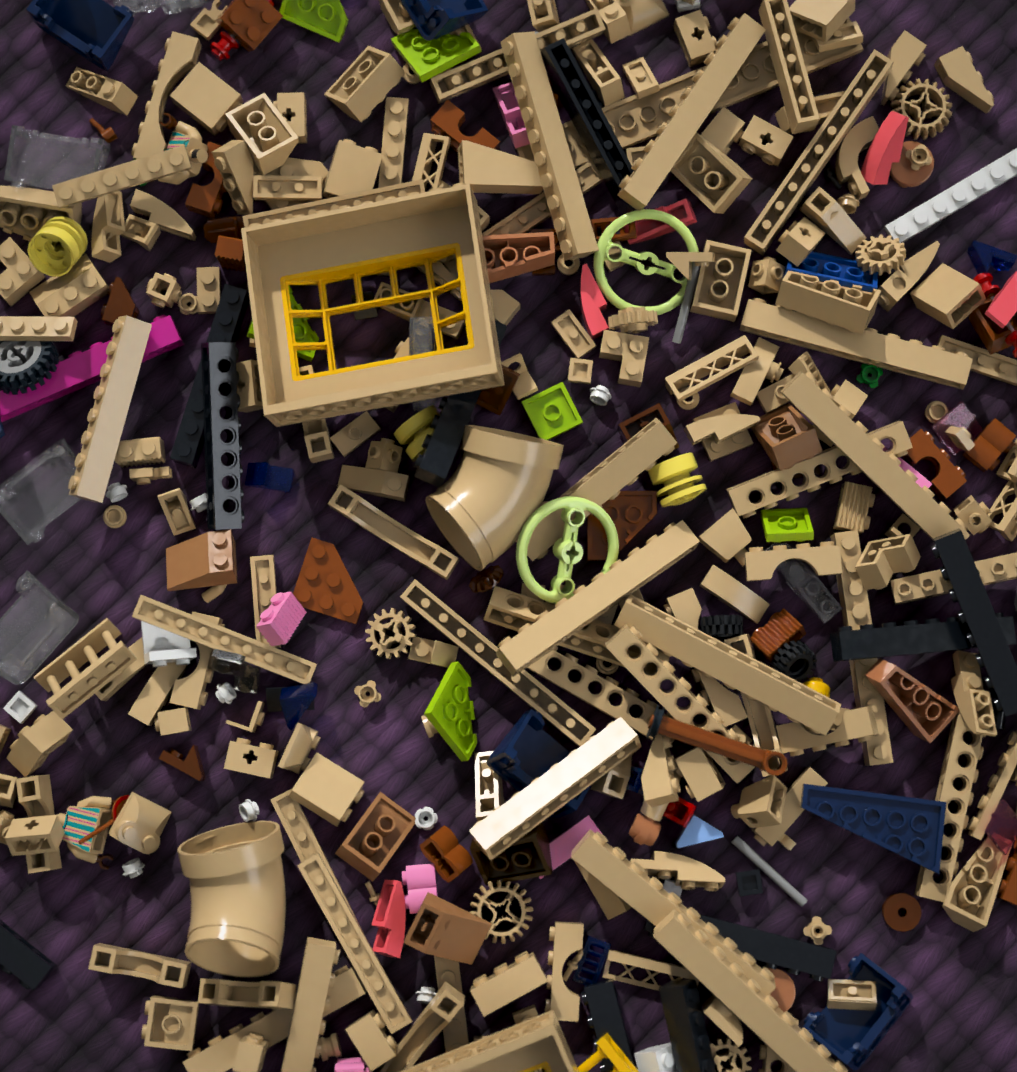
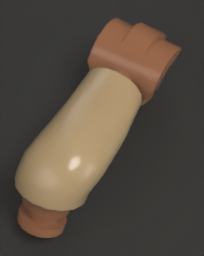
[628,770,681,846]

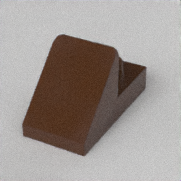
[159,745,205,781]

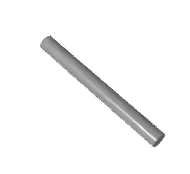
[672,262,701,344]
[731,835,808,907]

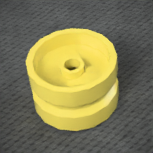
[394,405,440,461]

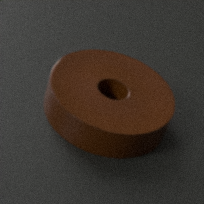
[882,893,921,932]

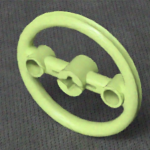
[593,209,699,315]
[516,496,619,604]

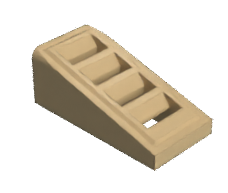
[788,351,831,392]

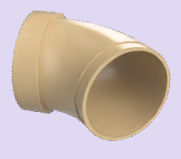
[426,425,564,571]
[177,821,286,977]

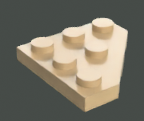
[253,157,328,210]

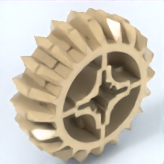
[891,79,952,140]
[470,880,533,944]

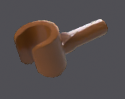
[89,118,118,143]

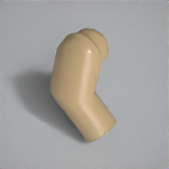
[201,584,227,603]

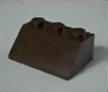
[470,822,552,886]

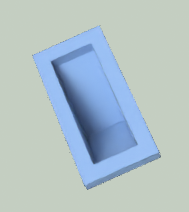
[675,815,724,848]

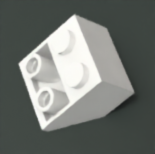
[634,1042,677,1072]

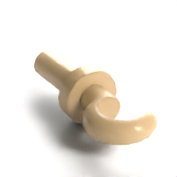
[365,881,380,906]
[562,948,584,981]

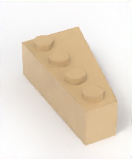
[775,270,882,334]

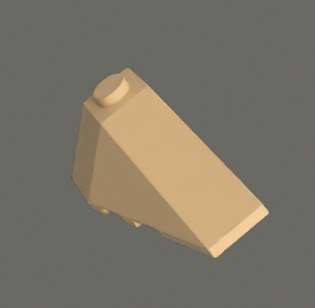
[942,832,1013,932]

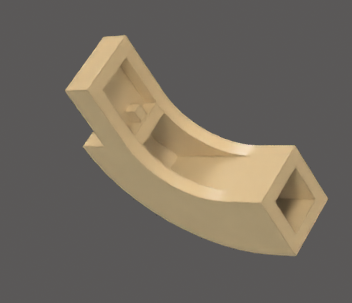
[836,116,879,200]

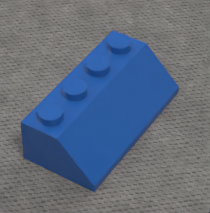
[783,251,878,292]

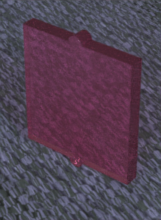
[931,401,983,456]
[984,799,1017,855]

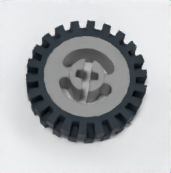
[0,341,59,395]

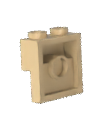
[141,995,199,1051]

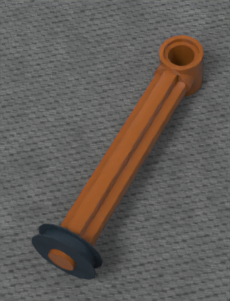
[646,705,787,776]

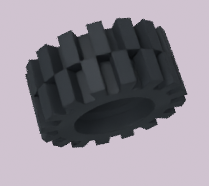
[700,615,743,638]
[771,640,817,683]

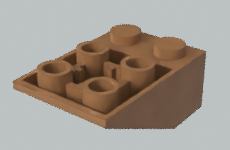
[403,892,492,965]

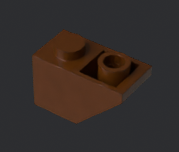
[101,277,139,326]

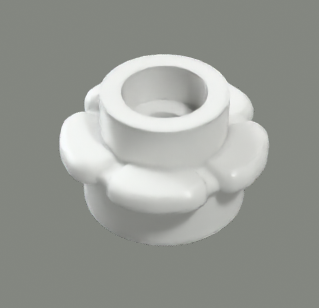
[590,385,612,406]
[105,482,128,503]
[189,493,207,513]
[215,682,237,704]
[239,799,259,822]
[415,807,438,830]
[122,858,145,878]
[415,987,436,1004]

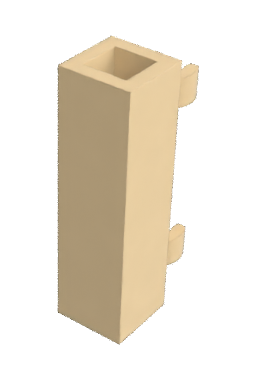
[752,767,828,851]

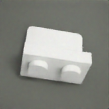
[141,621,197,667]

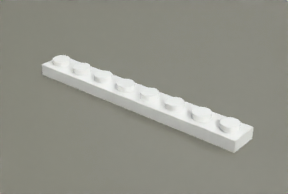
[884,148,1017,243]

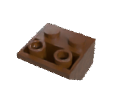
[617,403,679,459]

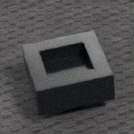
[735,869,763,896]

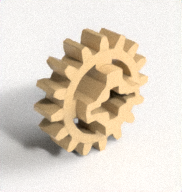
[855,234,906,275]
[608,307,658,334]
[365,608,417,659]
[710,1037,752,1072]

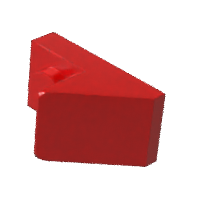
[663,797,697,828]

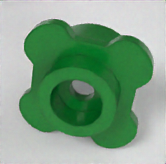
[856,363,883,388]

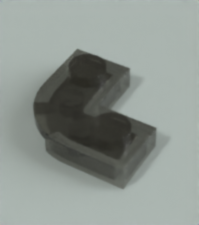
[211,649,260,695]

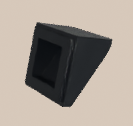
[351,291,378,321]

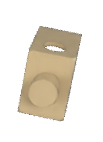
[698,508,752,567]
[731,775,787,828]

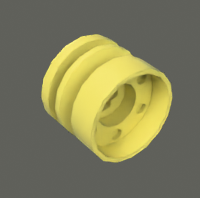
[27,216,88,277]
[648,453,707,507]

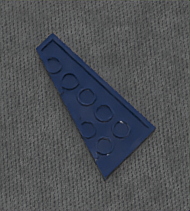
[800,784,946,874]

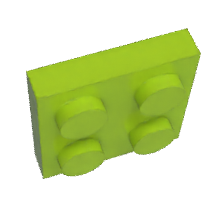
[521,382,583,440]
[761,508,814,543]

